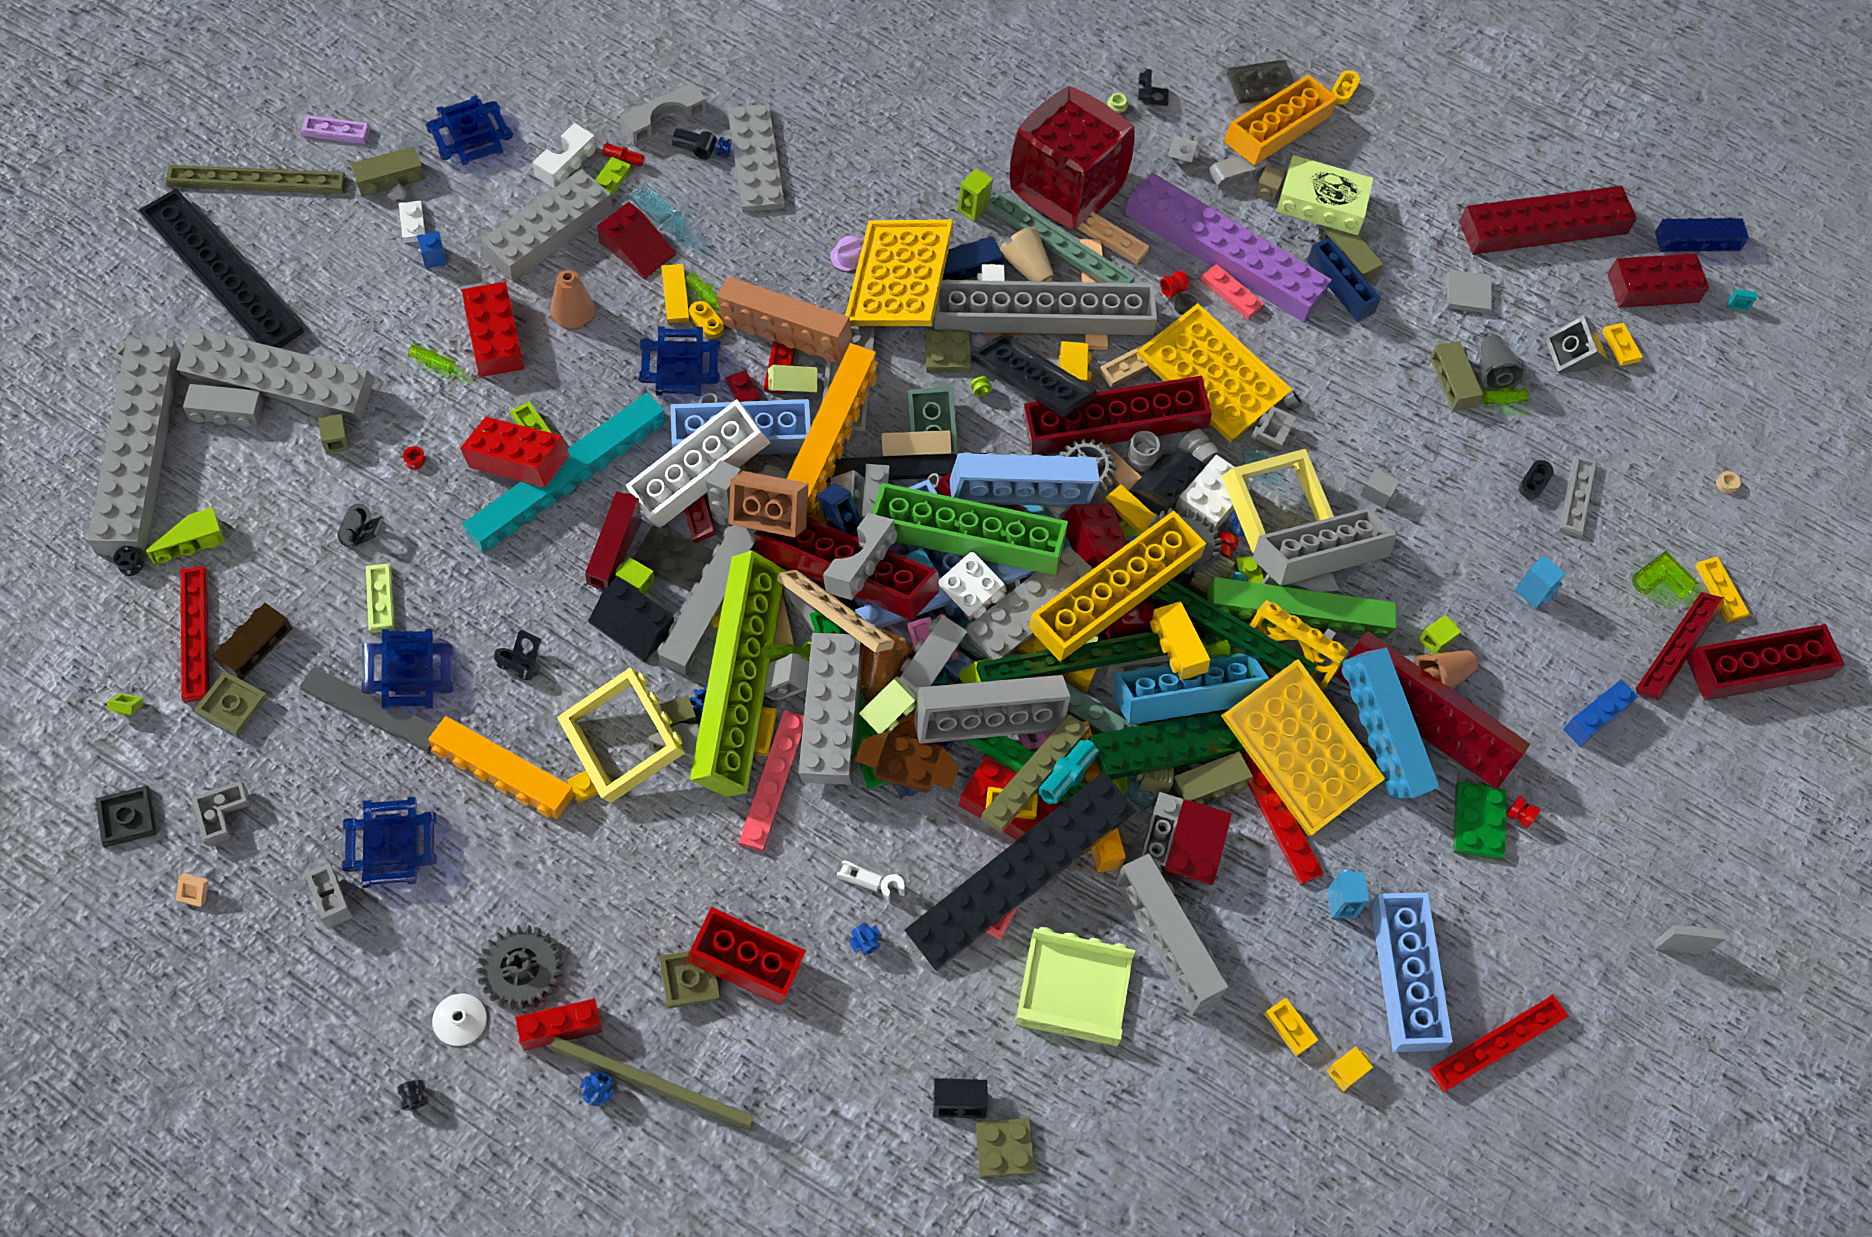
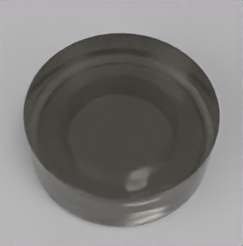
[1174,293,1196,315]

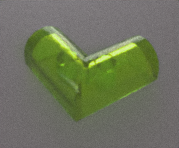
[1632,551,1699,600]

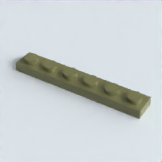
[981,714,1089,833]

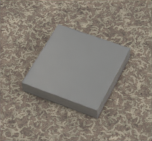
[1447,269,1491,314]
[1655,924,1725,955]

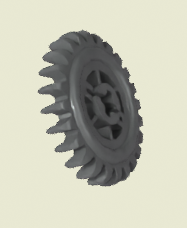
[1148,508,1222,573]
[476,925,564,1010]

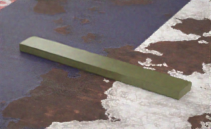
[165,165,347,194]
[551,1037,754,1132]

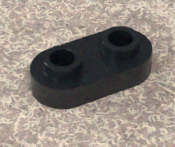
[1519,460,1554,499]

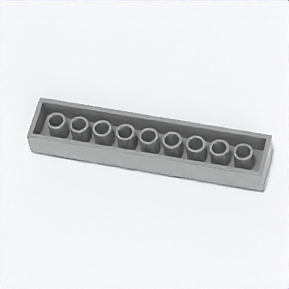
[934,280,1157,335]
[87,338,181,555]

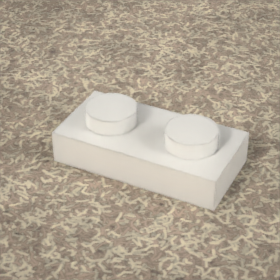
[399,201,425,243]

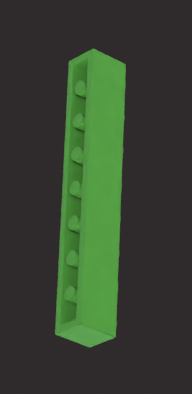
[1207,577,1396,638]

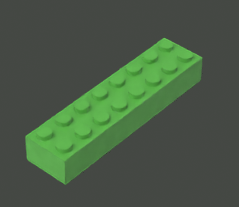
[871,483,1068,575]

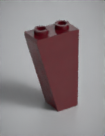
[585,491,642,590]

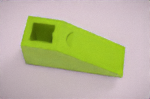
[146,507,226,564]

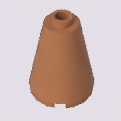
[550,270,595,330]
[1415,650,1478,690]

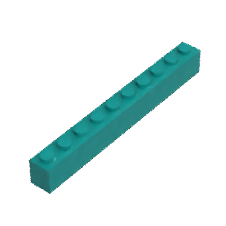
[462,393,666,553]

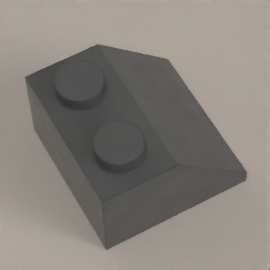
[1544,316,1608,373]

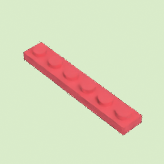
[739,710,804,852]

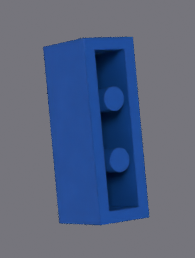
[1563,679,1639,747]

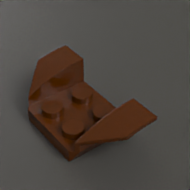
[855,730,959,793]

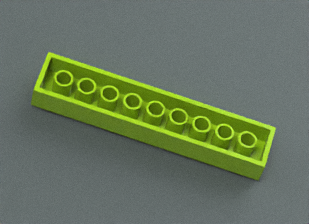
[690,550,786,797]

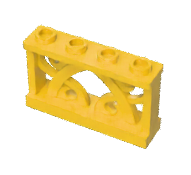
[1234,600,1348,693]

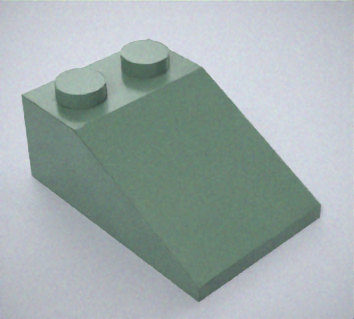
[907,387,958,455]

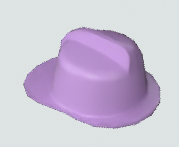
[830,236,864,271]

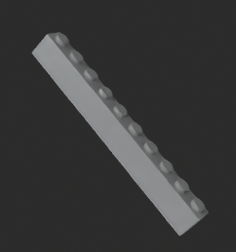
[657,464,789,676]

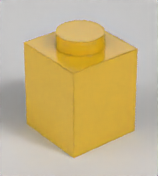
[1327,1046,1373,1092]

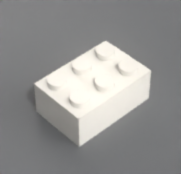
[1174,455,1254,533]

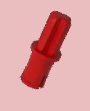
[602,142,645,167]

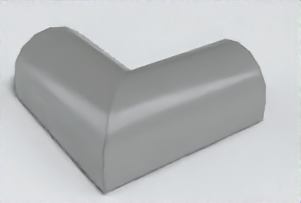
[191,780,251,846]

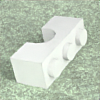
[533,123,596,188]

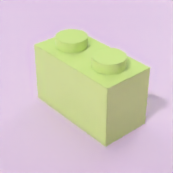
[859,676,917,734]

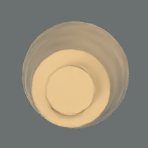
[1000,226,1054,282]

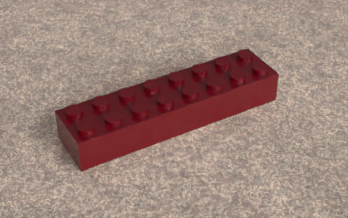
[1459,185,1637,255]
[1024,375,1212,455]
[753,517,939,621]
[1335,631,1530,790]

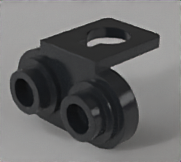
[1137,69,1169,106]
[337,503,384,548]
[493,630,541,680]

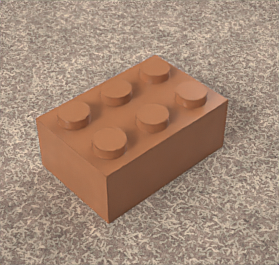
[729,471,809,537]

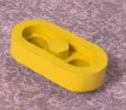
[1331,70,1360,105]
[689,301,724,340]

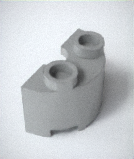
[1251,406,1297,450]

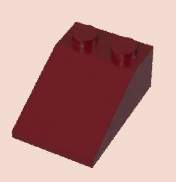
[597,202,676,280]
[1162,799,1232,886]

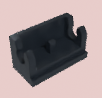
[932,1078,988,1119]

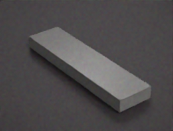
[1558,455,1597,538]

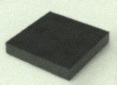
[95,785,157,848]

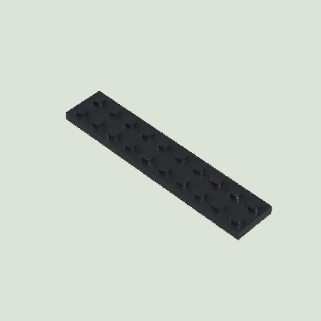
[138,188,304,348]
[904,771,1137,972]

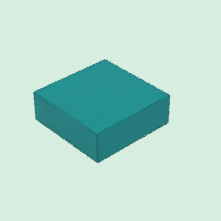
[1727,289,1757,311]

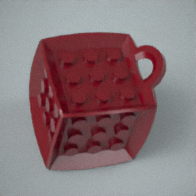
[1009,86,1135,229]

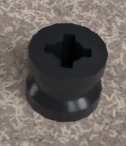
[113,546,143,576]
[397,1080,428,1111]

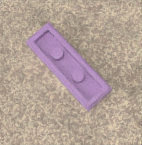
[301,115,371,144]

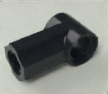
[672,128,718,160]

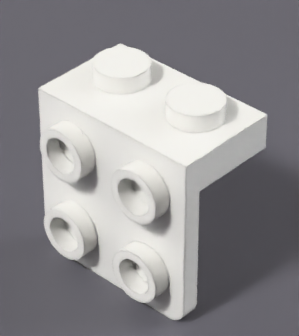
[939,552,1007,623]

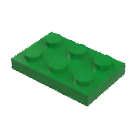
[1453,781,1507,861]

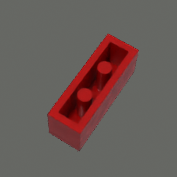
[515,998,603,1051]

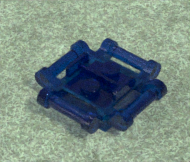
[426,95,513,166]
[638,326,721,396]
[361,629,453,709]
[342,796,437,888]

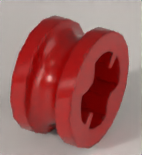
[403,446,425,470]

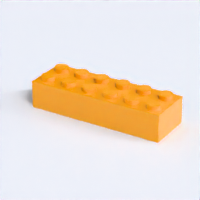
[1224,74,1339,166]

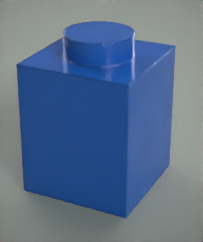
[417,231,447,269]

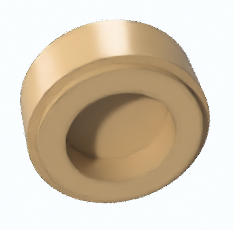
[1716,471,1741,494]

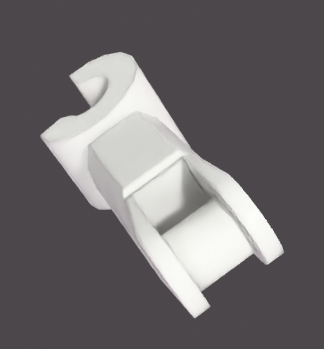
[836,860,905,902]

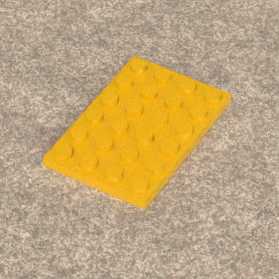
[845,219,954,326]
[1136,303,1293,443]
[1221,659,1385,836]

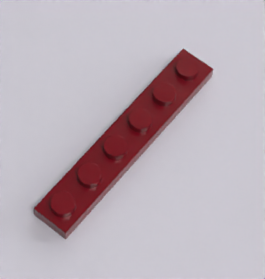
[1636,592,1724,700]

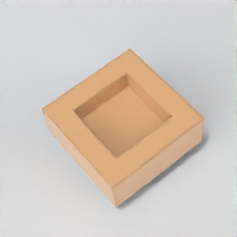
[176,873,208,907]

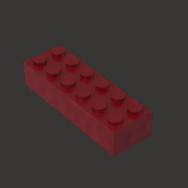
[1060,503,1156,639]
[1687,624,1845,701]

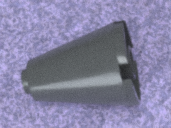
[1481,335,1527,395]

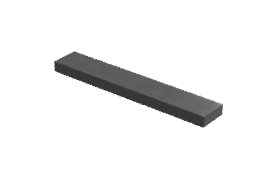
[299,667,437,752]

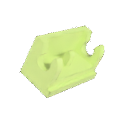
[768,365,817,393]

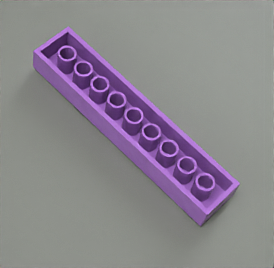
[1125,172,1332,322]

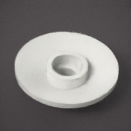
[432,994,487,1046]

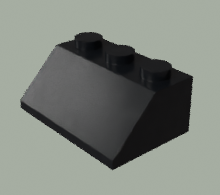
[1129,452,1207,516]
[588,576,674,663]

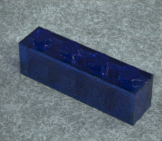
[1655,217,1749,252]

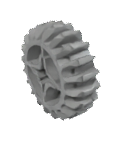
[1059,438,1117,498]

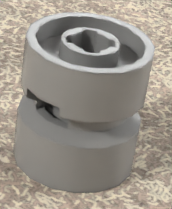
[1178,428,1221,465]
[1126,431,1160,473]

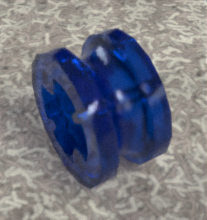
[716,137,732,158]

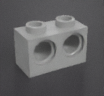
[304,863,353,929]

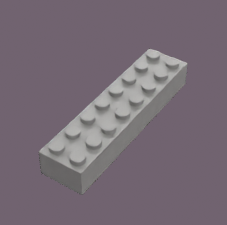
[177,327,375,421]

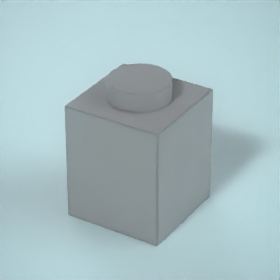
[1360,468,1400,509]

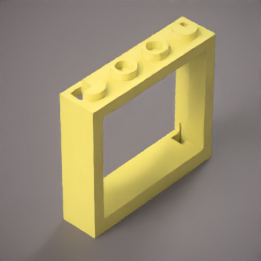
[1221,449,1334,553]
[557,667,685,803]

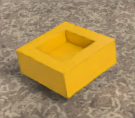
[566,770,599,804]

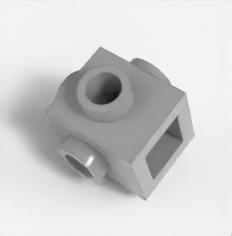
[1168,133,1201,165]

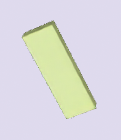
[366,563,395,633]

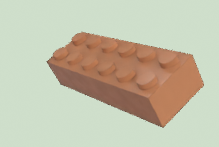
[716,276,853,364]

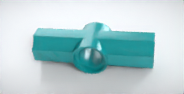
[1039,740,1099,804]

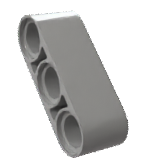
[1209,155,1271,189]

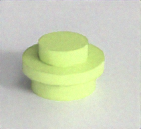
[1107,93,1128,113]

